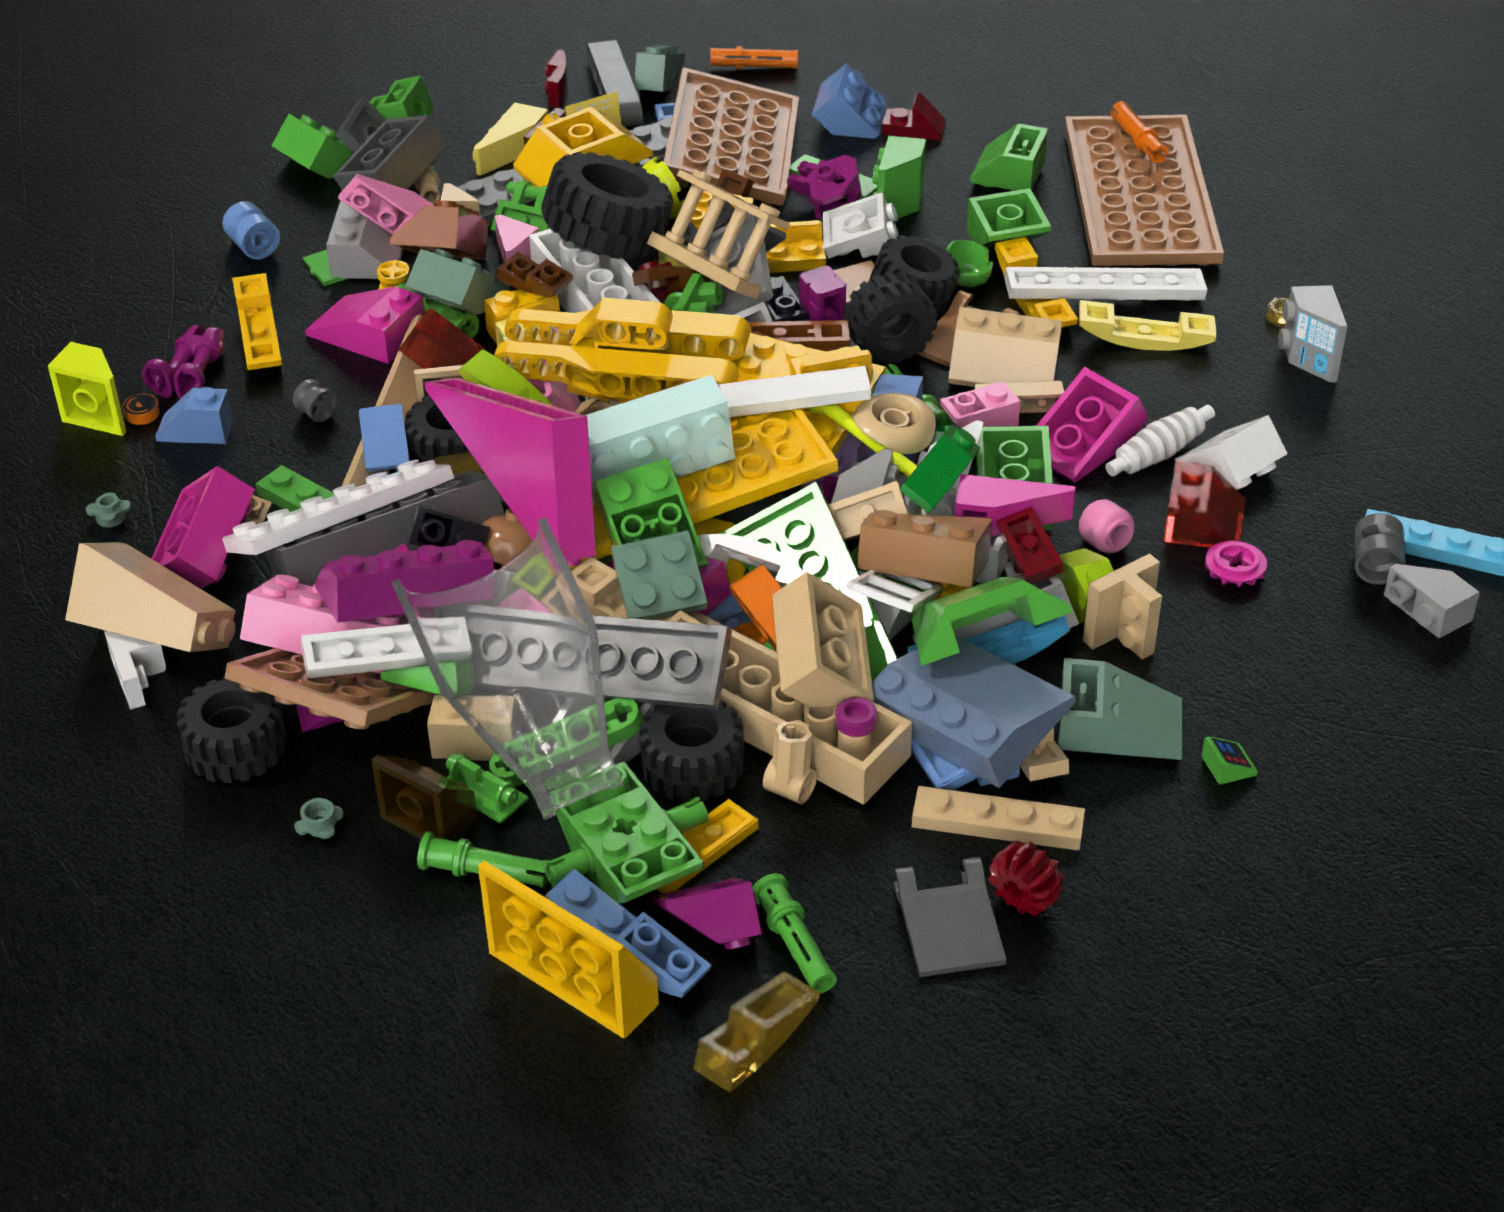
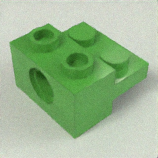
[369,75,434,119]

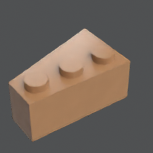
[857,510,992,587]

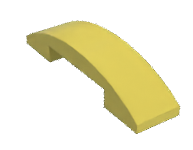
[1079,300,1216,351]

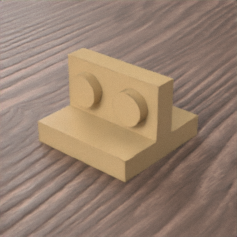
[1083,553,1162,660]

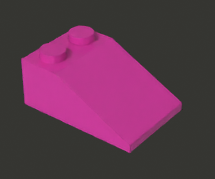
[305,287,426,364]
[1036,367,1149,483]

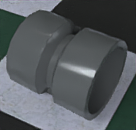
[1354,513,1406,585]

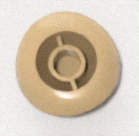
[852,393,936,454]

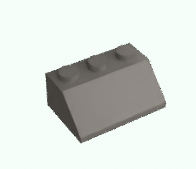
[326,200,404,279]

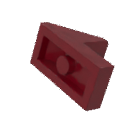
[882,91,946,141]
[996,506,1064,584]

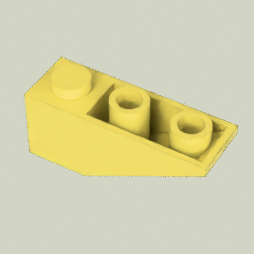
[473,103,548,176]

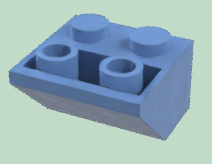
[812,63,887,139]

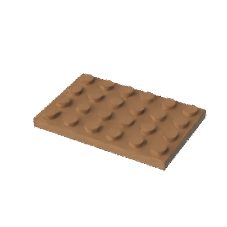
[663,67,799,206]

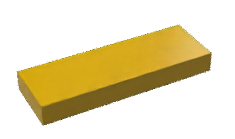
[657,799,759,894]

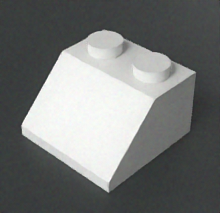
[1175,415,1287,491]

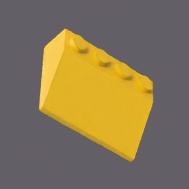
[478,860,659,1039]

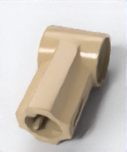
[763,720,817,804]

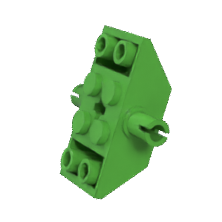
[543,762,709,904]

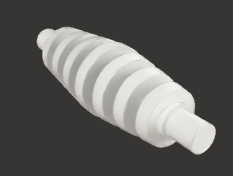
[1105,405,1215,476]

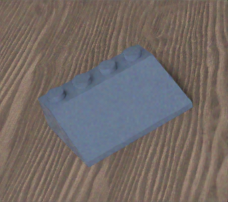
[872,635,1076,788]

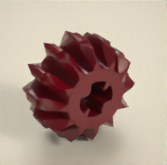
[988,840,1065,916]

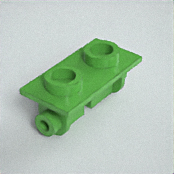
[446,753,529,824]

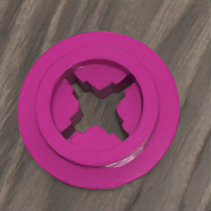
[1205,541,1267,588]

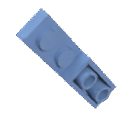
[545,869,711,998]

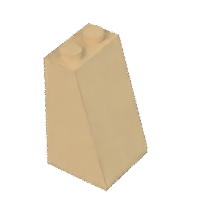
[65,542,235,652]

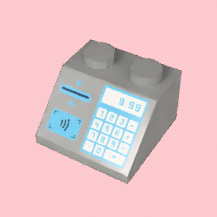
[1278,285,1347,382]

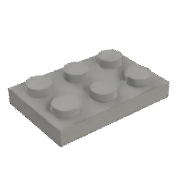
[705,213,773,315]

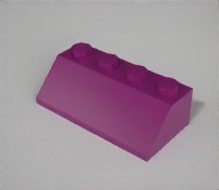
[315,540,494,623]

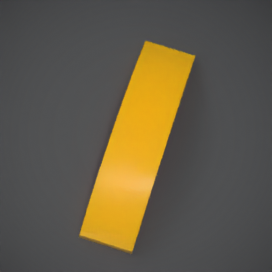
[995,237,1078,328]
[232,273,282,370]

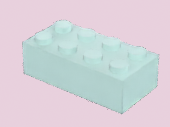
[585,375,735,505]

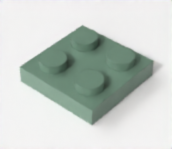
[611,530,707,620]

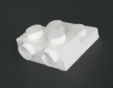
[823,192,899,258]

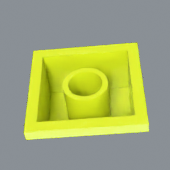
[48,342,126,436]

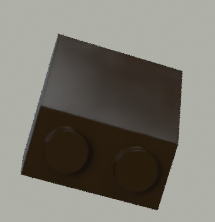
[371,755,478,841]

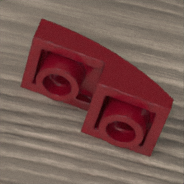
[545,50,568,108]

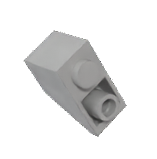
[1384,564,1480,638]

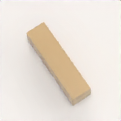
[974,381,1064,413]

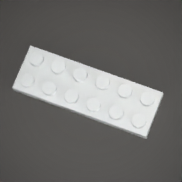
[222,460,454,555]

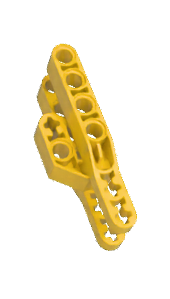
[494,298,751,400]

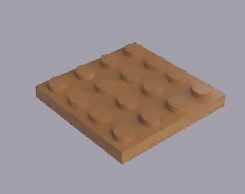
[225,648,439,729]

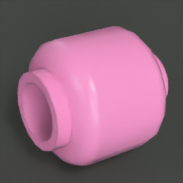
[1078,499,1135,554]

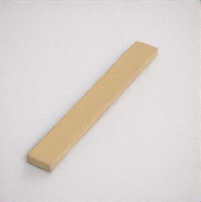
[342,314,443,487]

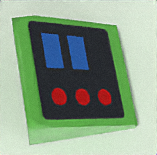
[1201,737,1258,785]

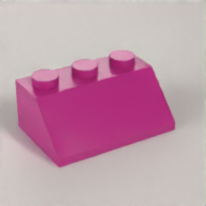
[152,466,255,589]

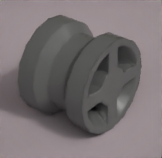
[293,379,338,422]

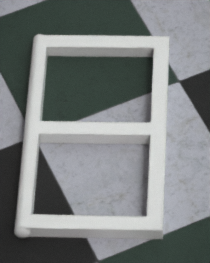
[845,570,943,613]

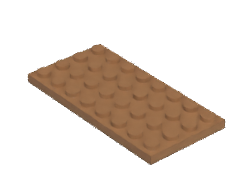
[1064,115,1224,267]

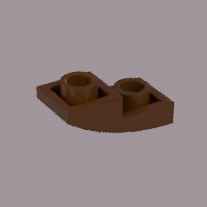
[496,252,573,297]
[632,266,711,293]

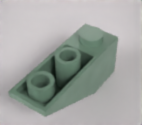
[634,45,685,92]

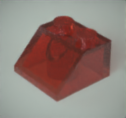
[398,307,486,369]
[1164,461,1245,548]

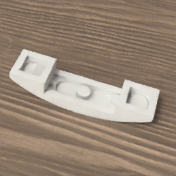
[698,534,804,588]

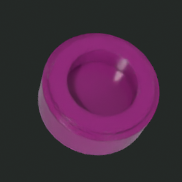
[835,697,877,737]

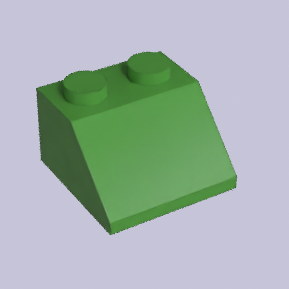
[967,188,1051,247]

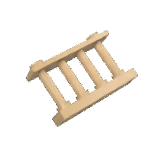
[647,169,790,299]

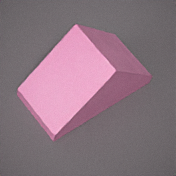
[495,215,539,263]

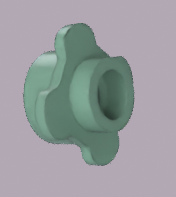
[86,493,131,527]
[295,798,343,839]

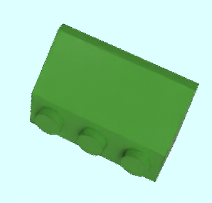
[976,426,1053,530]

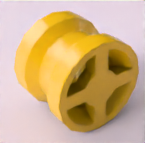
[377,260,410,289]

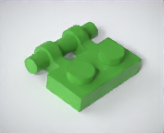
[490,180,550,232]

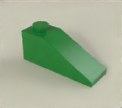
[899,425,981,513]

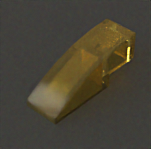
[693,971,820,1092]

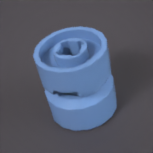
[222,201,280,259]

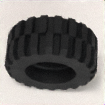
[541,152,674,260]

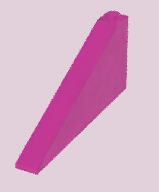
[425,378,596,566]

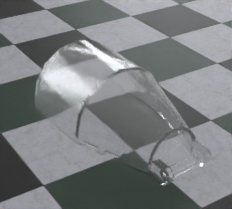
[391,517,623,820]

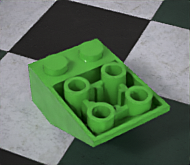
[593,458,708,568]

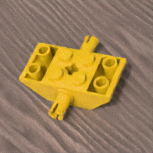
[513,107,653,188]

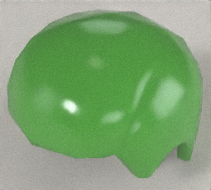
[946,239,993,288]

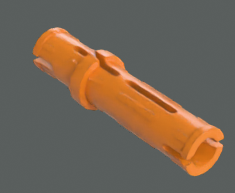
[710,46,798,70]
[1110,101,1169,163]

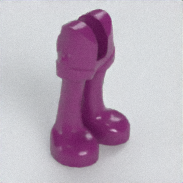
[141,325,225,399]

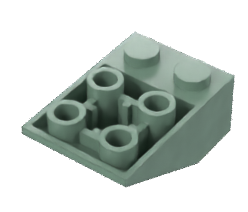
[405,248,510,315]
[1058,658,1182,760]

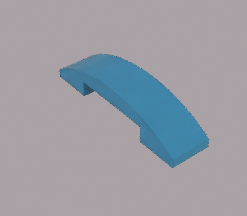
[907,597,1069,665]

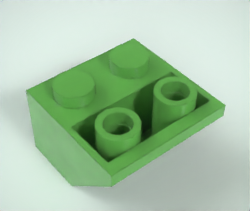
[272,114,354,179]
[970,124,1048,191]
[873,136,926,219]

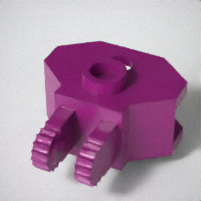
[786,155,862,222]

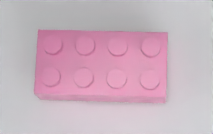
[240,575,423,674]

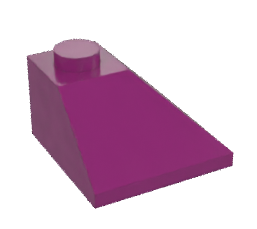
[652,878,762,949]

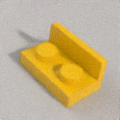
[766,220,826,273]
[790,346,872,383]

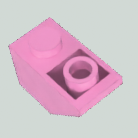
[940,381,1020,428]

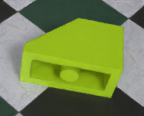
[1056,548,1114,623]

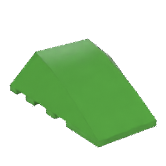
[911,577,1072,666]

